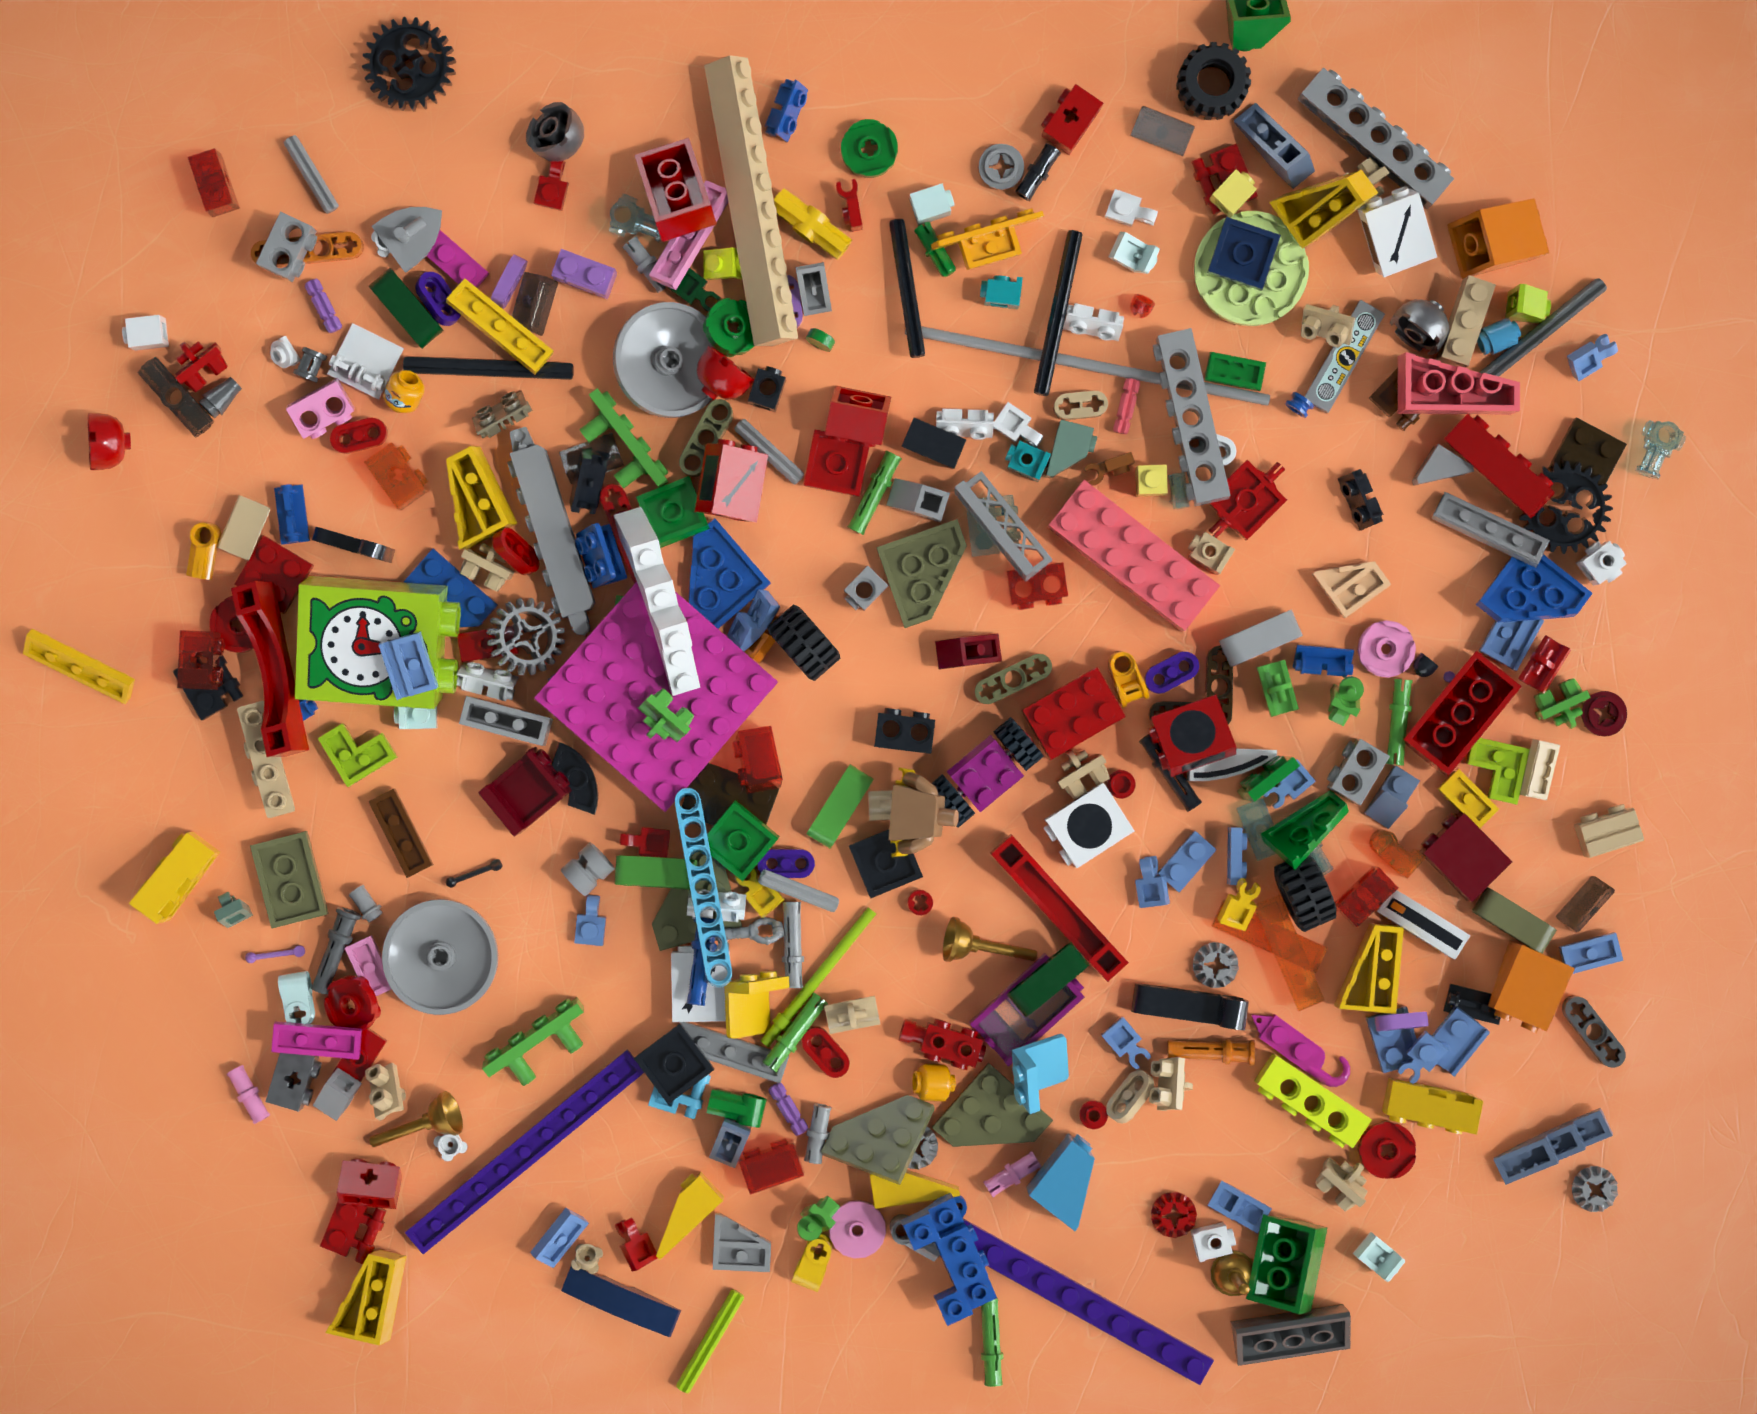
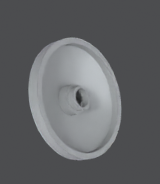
[613,302,723,418]
[382,899,499,1015]

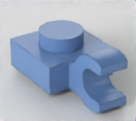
[1567,334,1618,381]
[1135,856,1170,908]
[574,895,606,946]

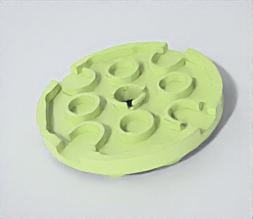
[1194,211,1309,326]

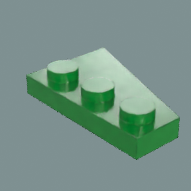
[1261,790,1349,870]

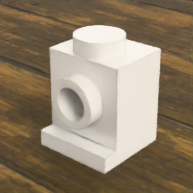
[1190,1222,1236,1262]

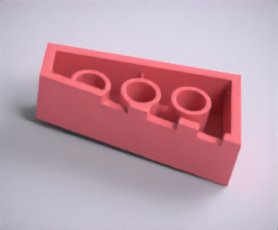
[1398,352,1520,415]

